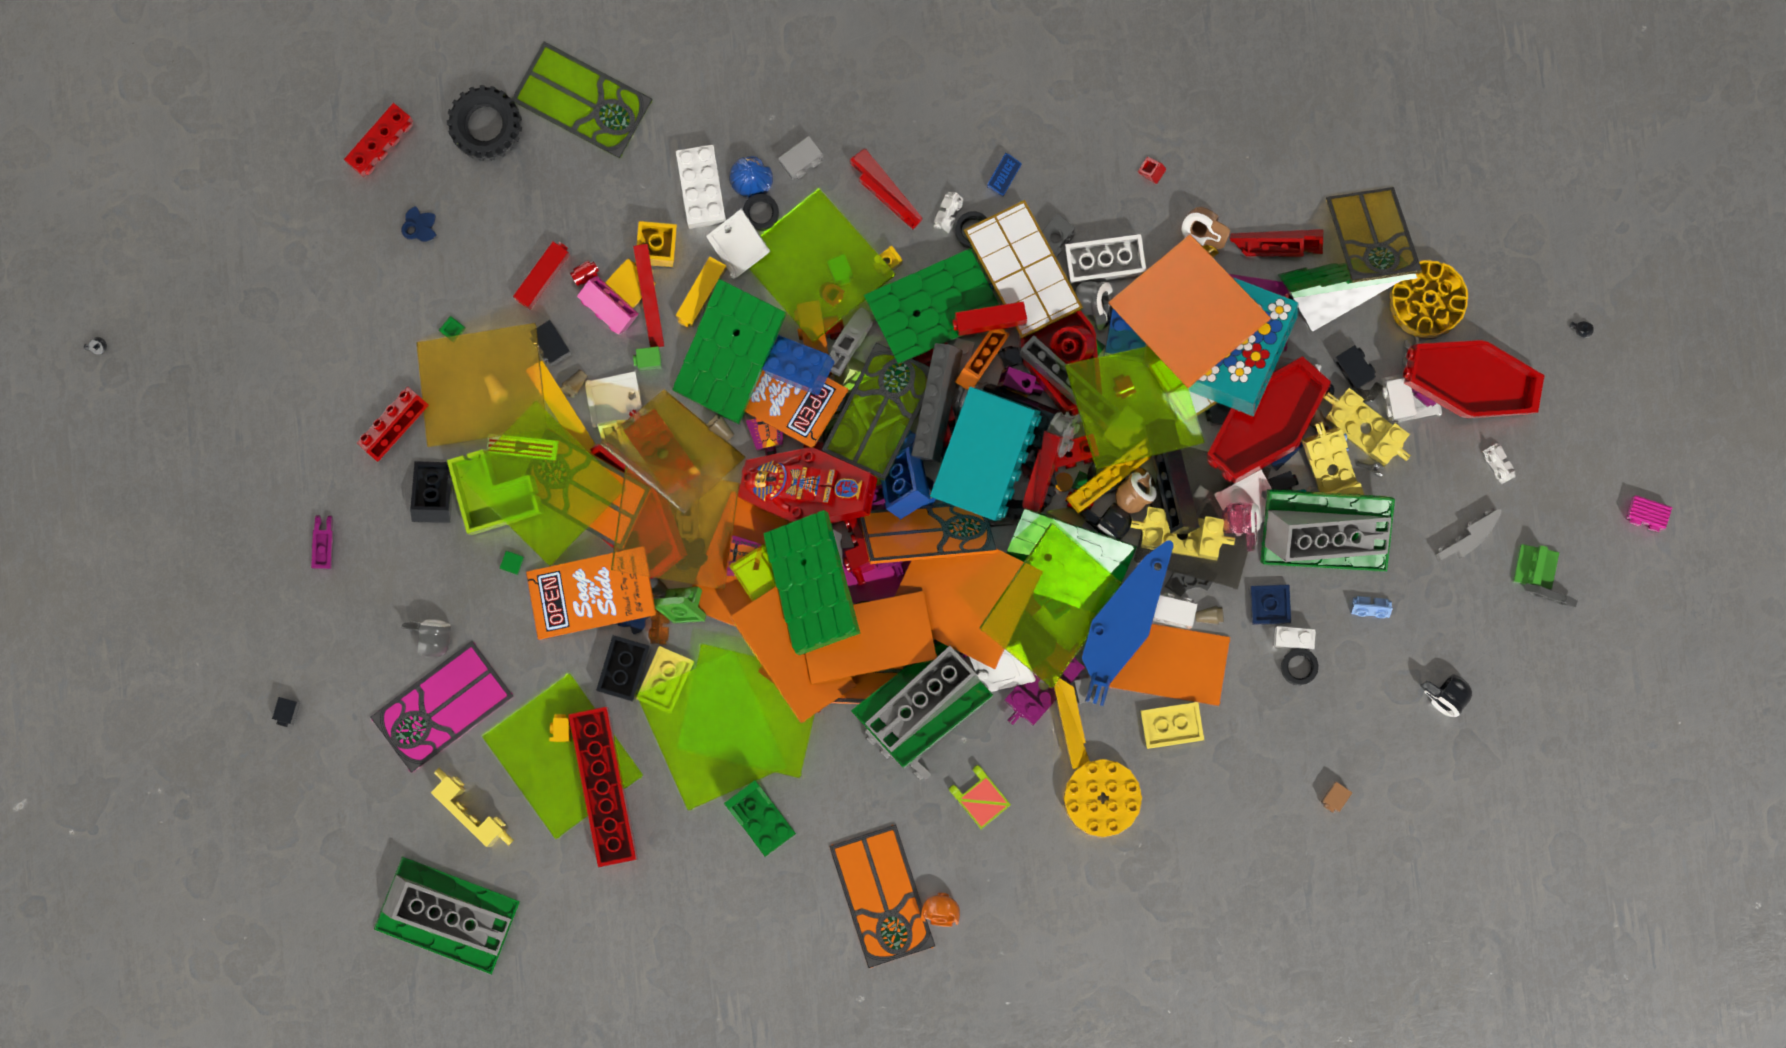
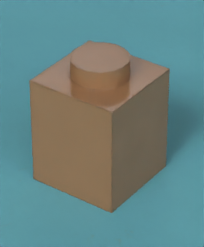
[1321,782,1352,813]

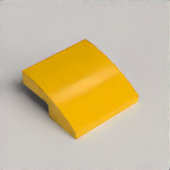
[605,258,657,309]

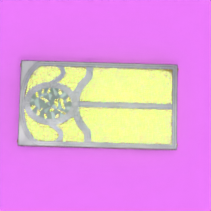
[512,42,653,159]
[821,342,930,481]

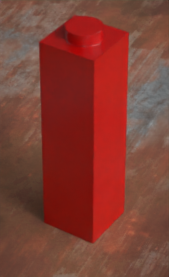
[513,241,570,310]
[952,301,1027,336]

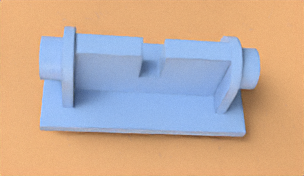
[1351,596,1393,619]

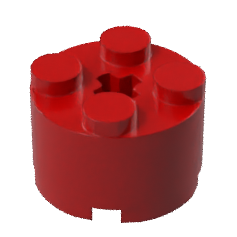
[1050,326,1095,365]

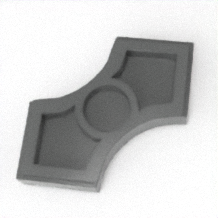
[1164,564,1218,597]
[1524,583,1578,607]

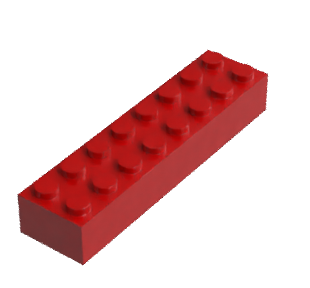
[568,707,638,867]

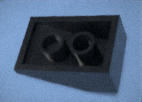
[410,461,452,523]

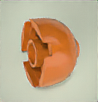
[921,893,960,927]

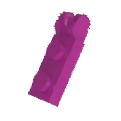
[311,515,333,569]

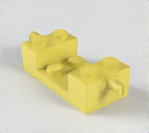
[1324,388,1411,467]
[1302,422,1364,495]
[1131,507,1235,561]
[431,767,514,847]

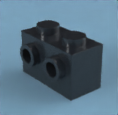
[530,320,572,367]
[1334,345,1376,392]

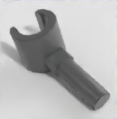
[1357,461,1385,476]

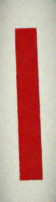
[633,244,664,348]

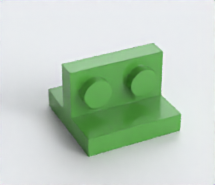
[1513,544,1559,590]
[654,587,706,623]

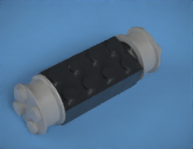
[952,382,1080,457]

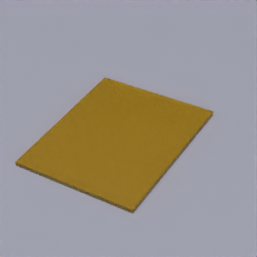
[416,323,547,447]
[600,389,746,513]
[611,462,739,589]

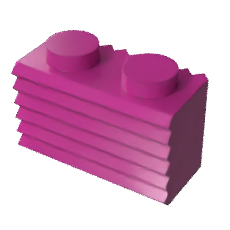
[1626,495,1672,532]

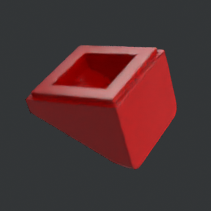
[1137,156,1166,184]

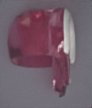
[1221,502,1261,551]

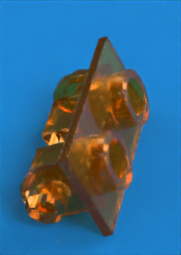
[648,608,670,645]

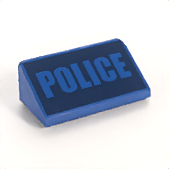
[987,153,1022,196]

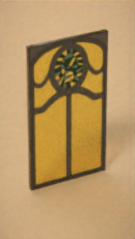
[1326,187,1422,283]

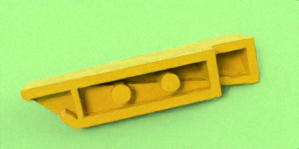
[1051,674,1090,769]

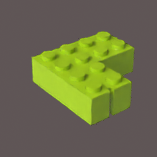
[447,449,545,535]

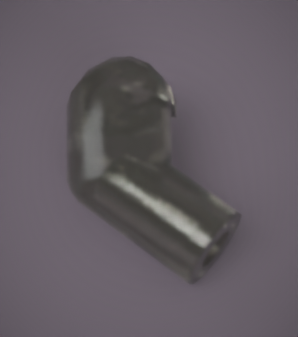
[1356,382,1383,402]

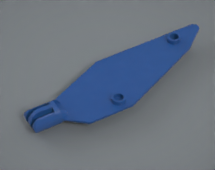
[1082,540,1173,706]

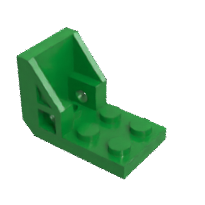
[724,780,796,857]

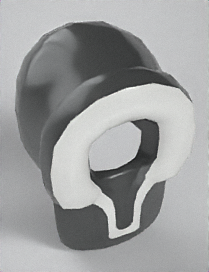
[1074,280,1114,330]
[401,620,451,658]

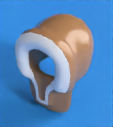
[1182,207,1230,249]
[1115,467,1157,513]

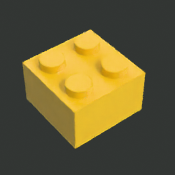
[635,221,677,267]

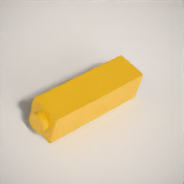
[676,256,727,328]

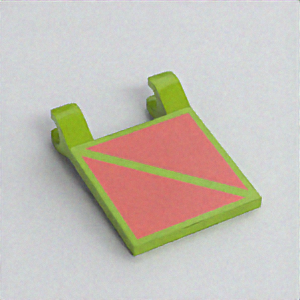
[949,765,1011,829]

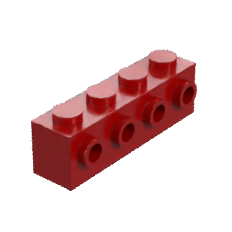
[344,102,413,178]
[357,386,429,462]
[1021,434,1099,480]

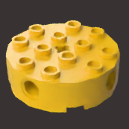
[1389,260,1468,338]
[1063,759,1142,837]

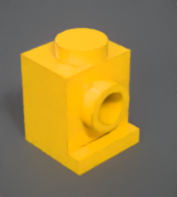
[872,245,903,277]
[549,714,571,742]

